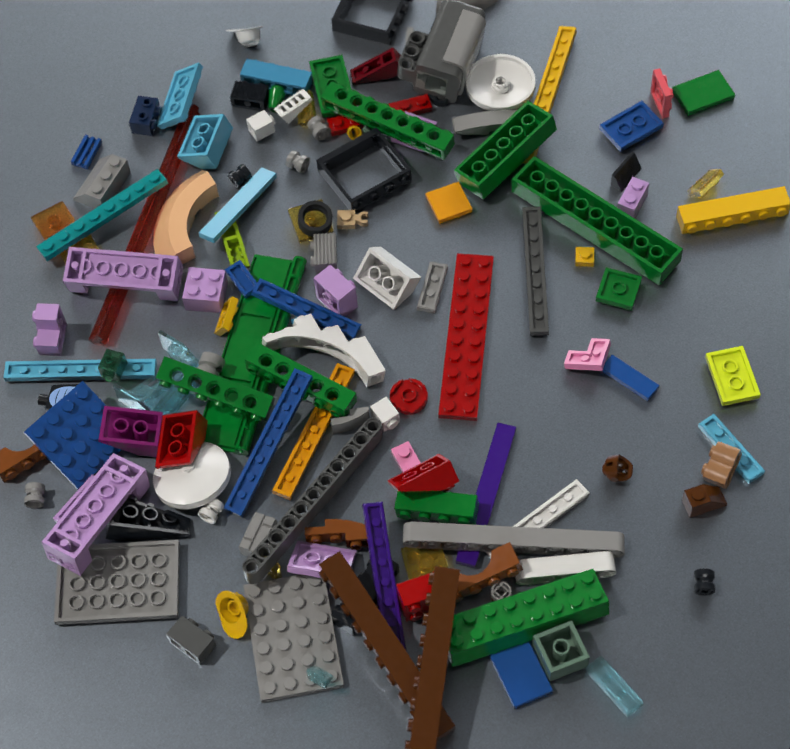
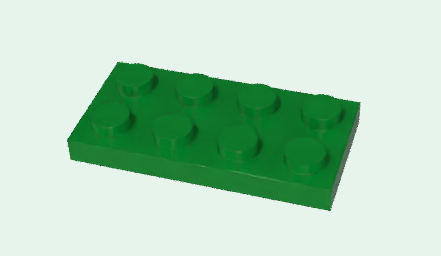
[309,55,351,118]

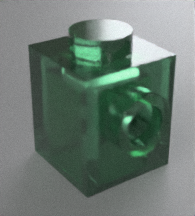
[98,349,127,382]

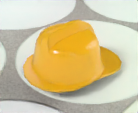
[215,591,249,639]

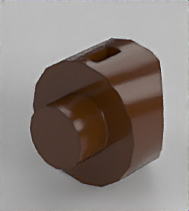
[602,455,633,482]

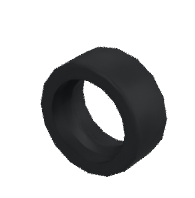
[298,200,333,237]

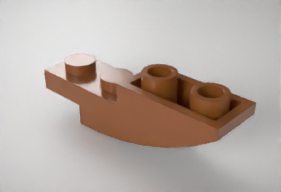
[305,519,368,550]

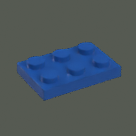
[599,101,664,152]

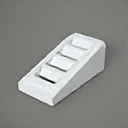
[274,89,313,124]

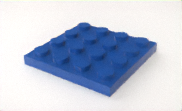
[24,381,122,490]

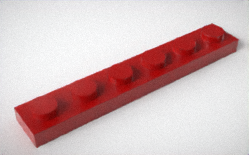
[327,94,432,136]

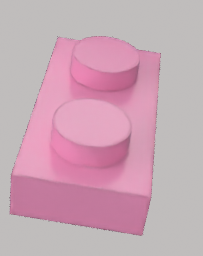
[391,441,421,472]

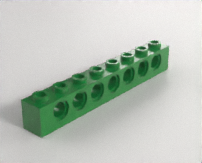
[321,81,455,160]

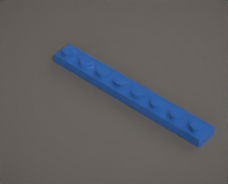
[224,368,313,517]

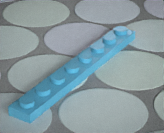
[3,359,157,382]

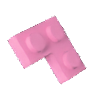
[564,338,611,371]

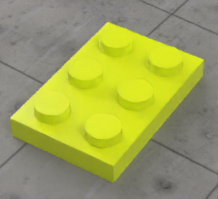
[705,346,761,406]

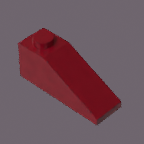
[350,47,401,85]

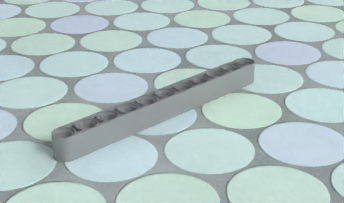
[403,522,625,558]

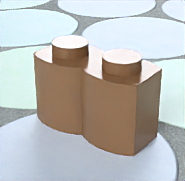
[701,441,742,489]

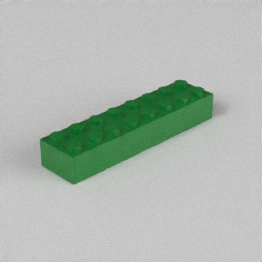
[448,569,609,667]

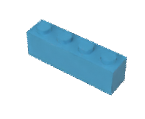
[240,59,313,98]

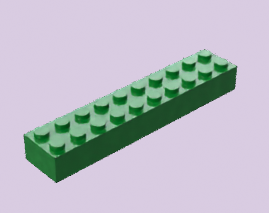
[512,156,683,285]

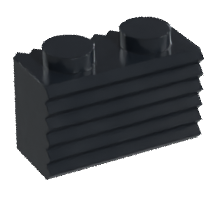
[230,80,269,111]

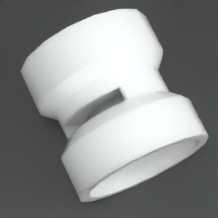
[198,498,225,524]

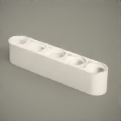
[515,551,616,585]

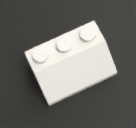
[353,247,421,309]

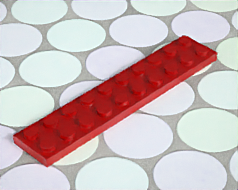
[438,253,494,421]

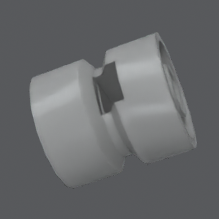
[194,352,225,388]

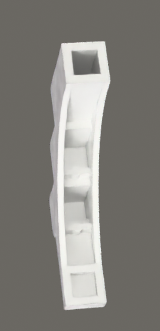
[262,314,386,387]

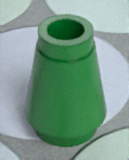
[268,85,286,113]

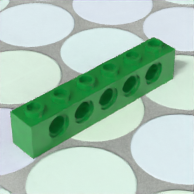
[245,342,357,418]
[156,356,275,422]

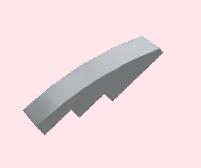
[452,109,518,135]

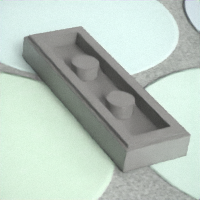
[417,261,448,314]

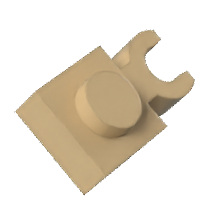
[337,210,368,229]

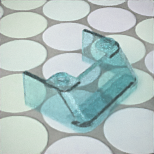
[113,330,200,415]

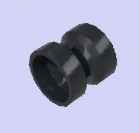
[227,164,252,188]
[694,568,715,596]

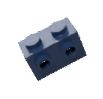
[129,95,162,136]

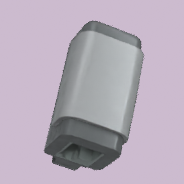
[397,0,486,103]

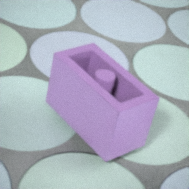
[617,176,649,218]

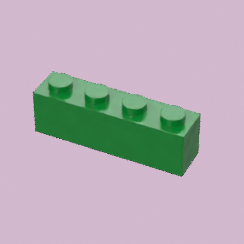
[394,491,479,525]

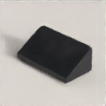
[611,152,641,192]

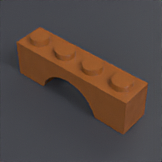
[0,445,47,483]
[453,542,523,603]

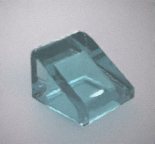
[306,666,333,689]

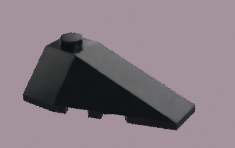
[106,495,190,541]

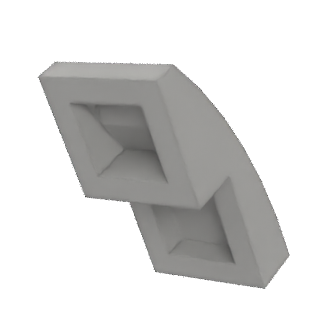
[331,407,370,435]

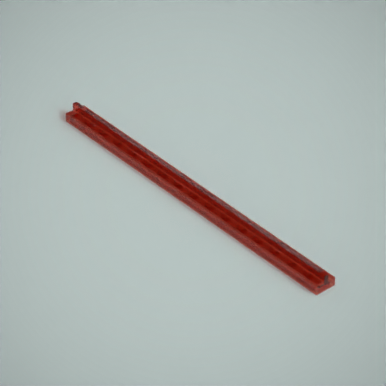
[88,104,200,346]

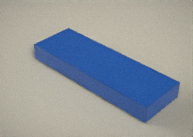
[602,354,659,402]

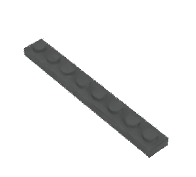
[522,207,549,336]

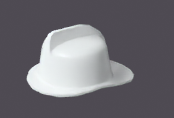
[226,26,263,47]

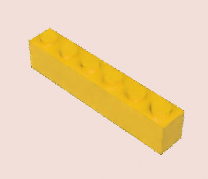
[676,186,790,234]

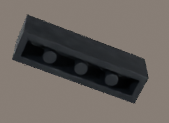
[331,560,400,636]

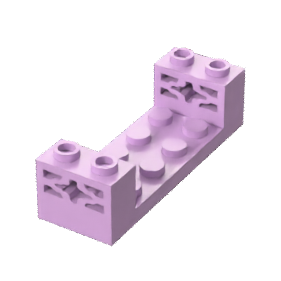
[63,247,183,301]
[42,453,150,576]

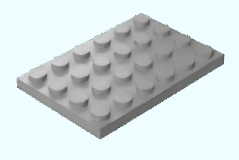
[54,540,180,625]
[243,574,344,703]

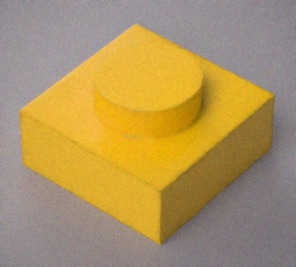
[575,247,594,267]

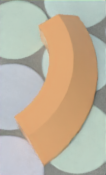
[153,170,219,265]

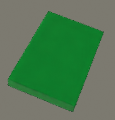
[672,70,735,116]

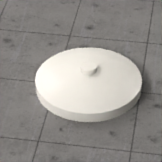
[466,54,536,111]
[153,442,231,509]

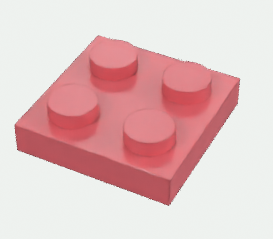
[650,68,674,119]

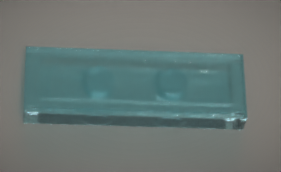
[585,656,644,718]

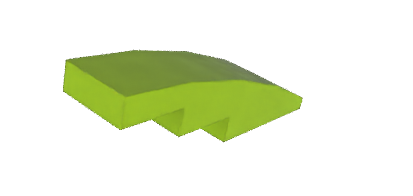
[214,212,250,268]

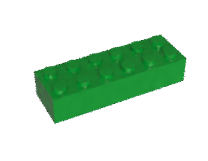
[454,101,557,200]

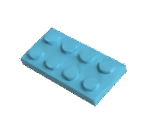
[157,62,203,130]

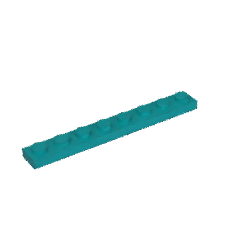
[36,169,168,261]

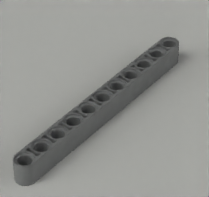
[242,418,383,584]

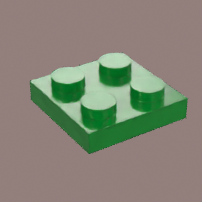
[596,267,642,311]

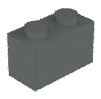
[166,616,216,665]

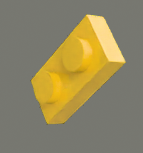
[214,296,239,337]

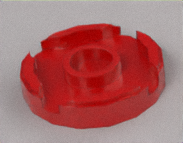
[390,378,428,415]

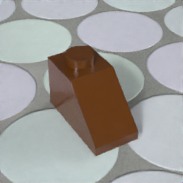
[682,484,727,518]

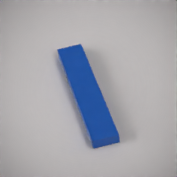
[252,278,362,341]

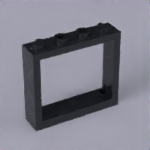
[331,0,413,45]
[316,127,412,211]

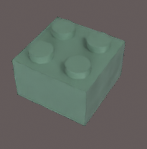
[533,620,590,681]

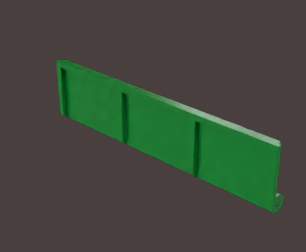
[203,254,307,456]

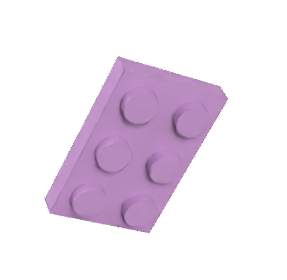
[287,541,356,578]

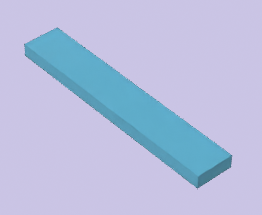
[199,167,277,243]

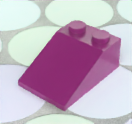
[99,406,163,457]

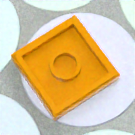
[425,181,473,224]

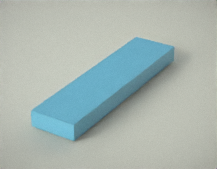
[698,414,765,484]

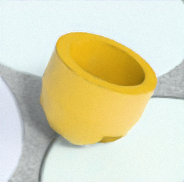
[347,126,362,140]

